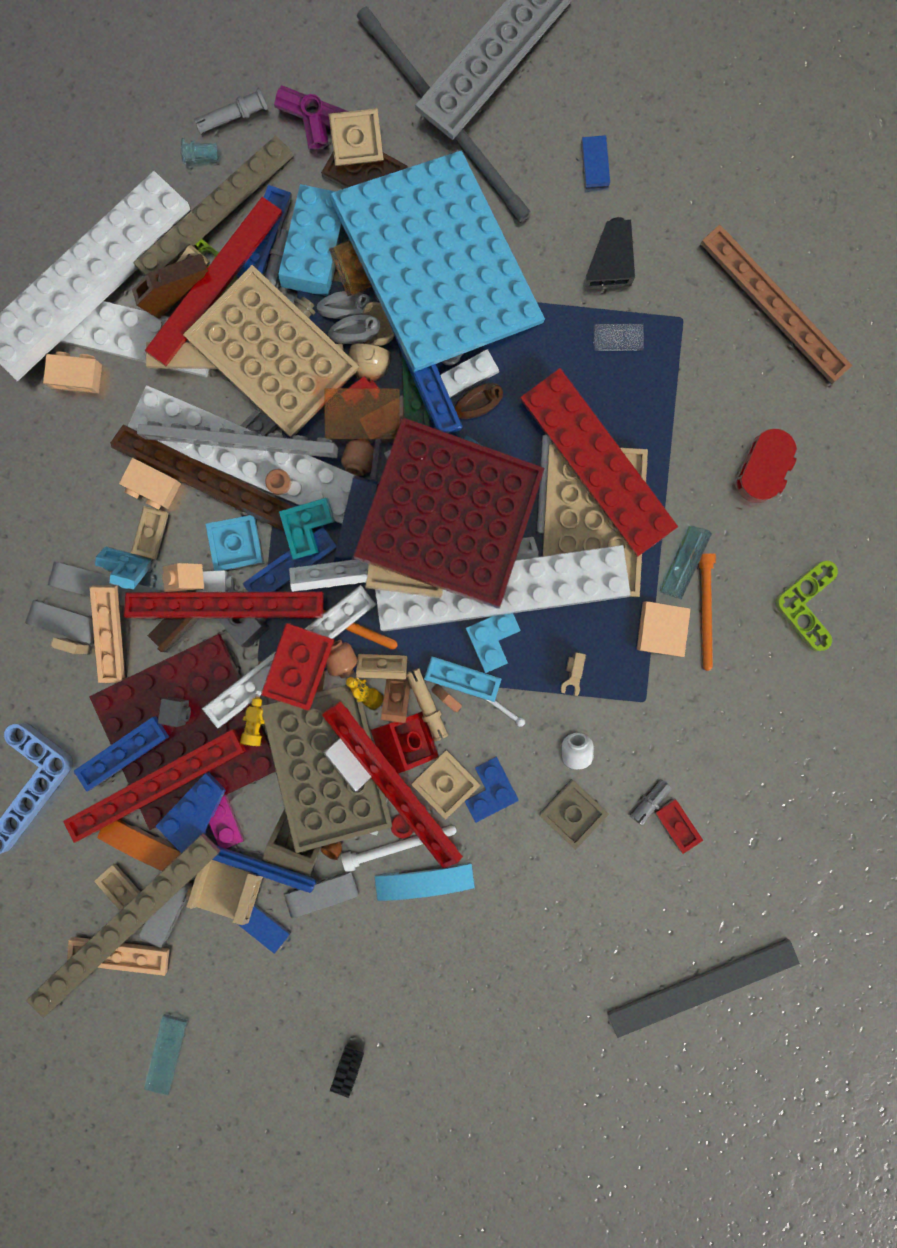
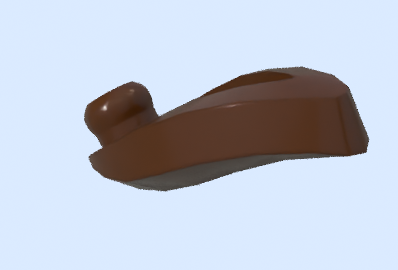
[454,383,503,419]

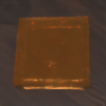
[329,240,372,297]

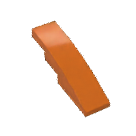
[97,820,181,871]

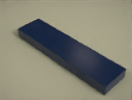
[334,475,378,562]

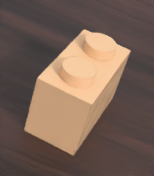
[43,352,102,393]
[119,458,181,510]

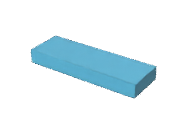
[424,656,502,702]

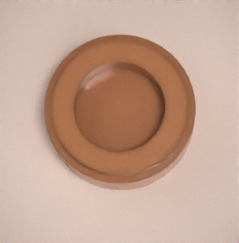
[265,469,291,495]

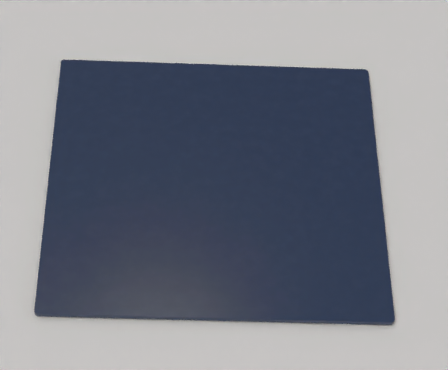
[257,281,683,702]

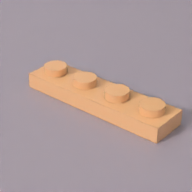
[90,585,125,683]
[67,937,169,976]

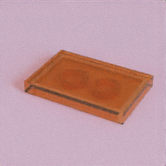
[324,388,399,439]

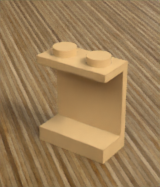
[186,860,263,925]

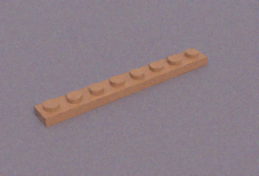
[700,224,853,384]

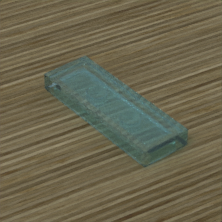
[659,525,712,600]
[144,1014,188,1095]

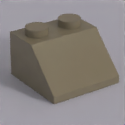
[262,809,322,877]

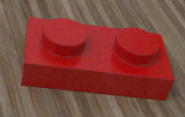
[654,798,703,854]

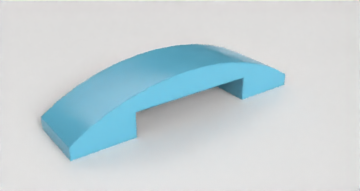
[374,863,475,901]

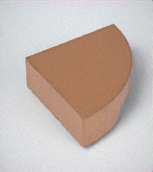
[431,684,462,712]

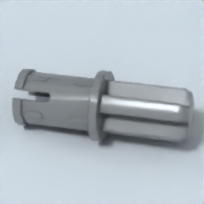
[630,780,671,826]

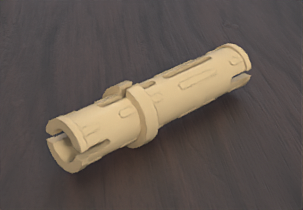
[406,668,449,741]

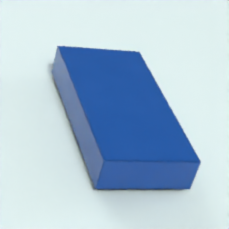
[581,135,610,188]
[238,904,291,954]

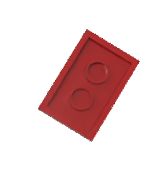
[261,623,334,711]

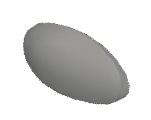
[317,291,371,319]
[328,314,381,344]

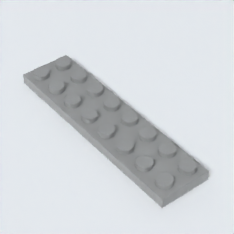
[415,0,572,140]

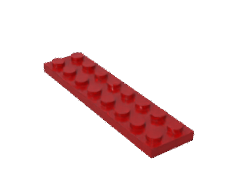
[520,368,678,557]

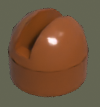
[321,841,343,860]

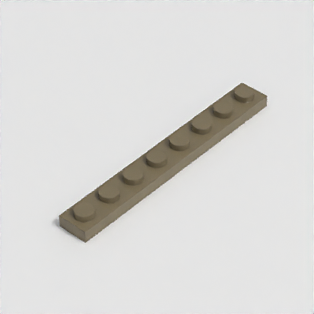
[133,135,293,276]

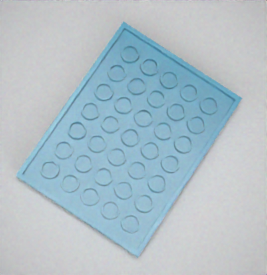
[330,150,545,372]

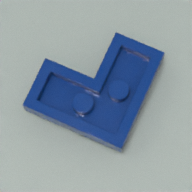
[464,756,519,823]

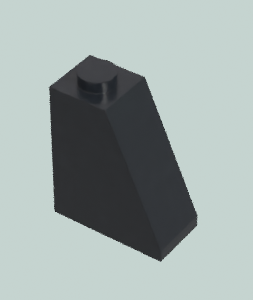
[583,217,635,288]

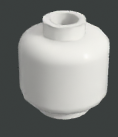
[562,733,594,770]

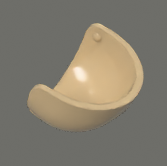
[362,302,395,346]
[349,344,391,382]

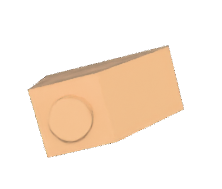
[162,563,204,592]

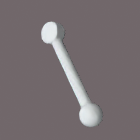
[487,700,525,727]

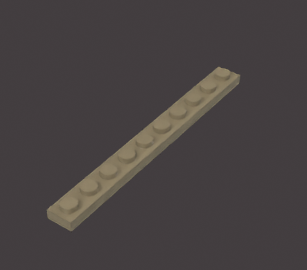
[26,833,221,1018]

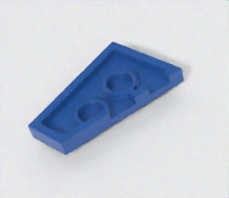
[156,772,226,853]

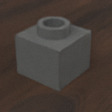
[158,697,191,727]

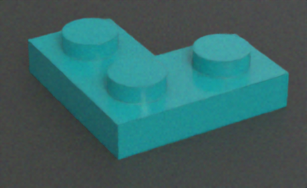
[279,498,335,560]

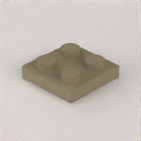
[539,779,609,850]

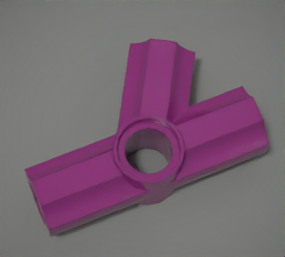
[274,85,349,150]

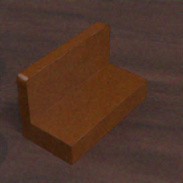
[147,618,200,653]

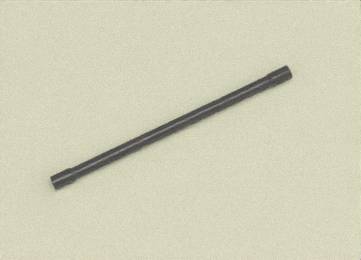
[357,6,531,222]

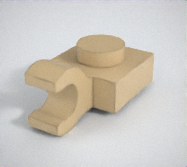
[560,653,586,696]

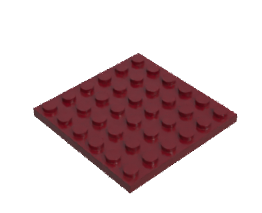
[353,418,545,609]
[89,634,276,830]

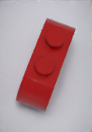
[736,429,797,503]

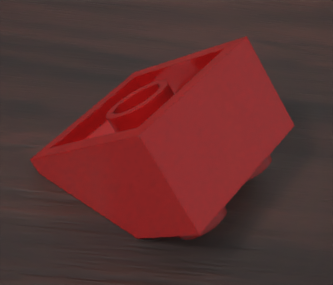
[371,712,439,773]

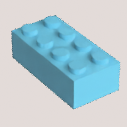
[278,184,345,296]

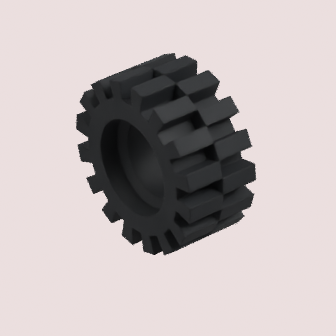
[330,1046,364,1098]

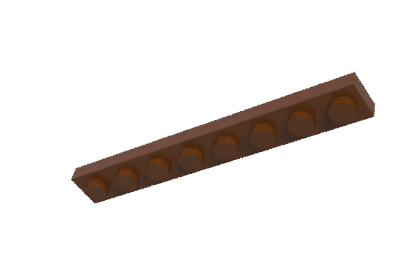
[110,425,293,531]

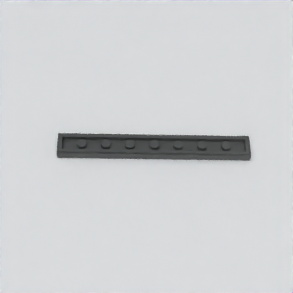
[607,939,800,1038]

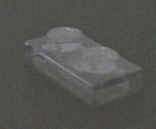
[594,324,644,351]

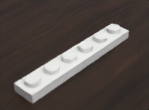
[359,349,499,442]

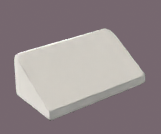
[323,738,371,792]

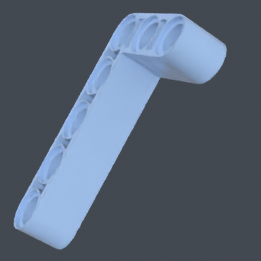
[0,723,73,854]

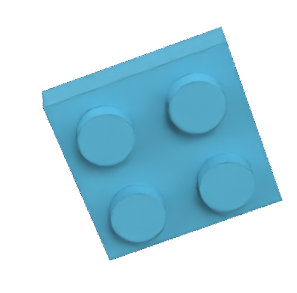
[205,515,264,571]

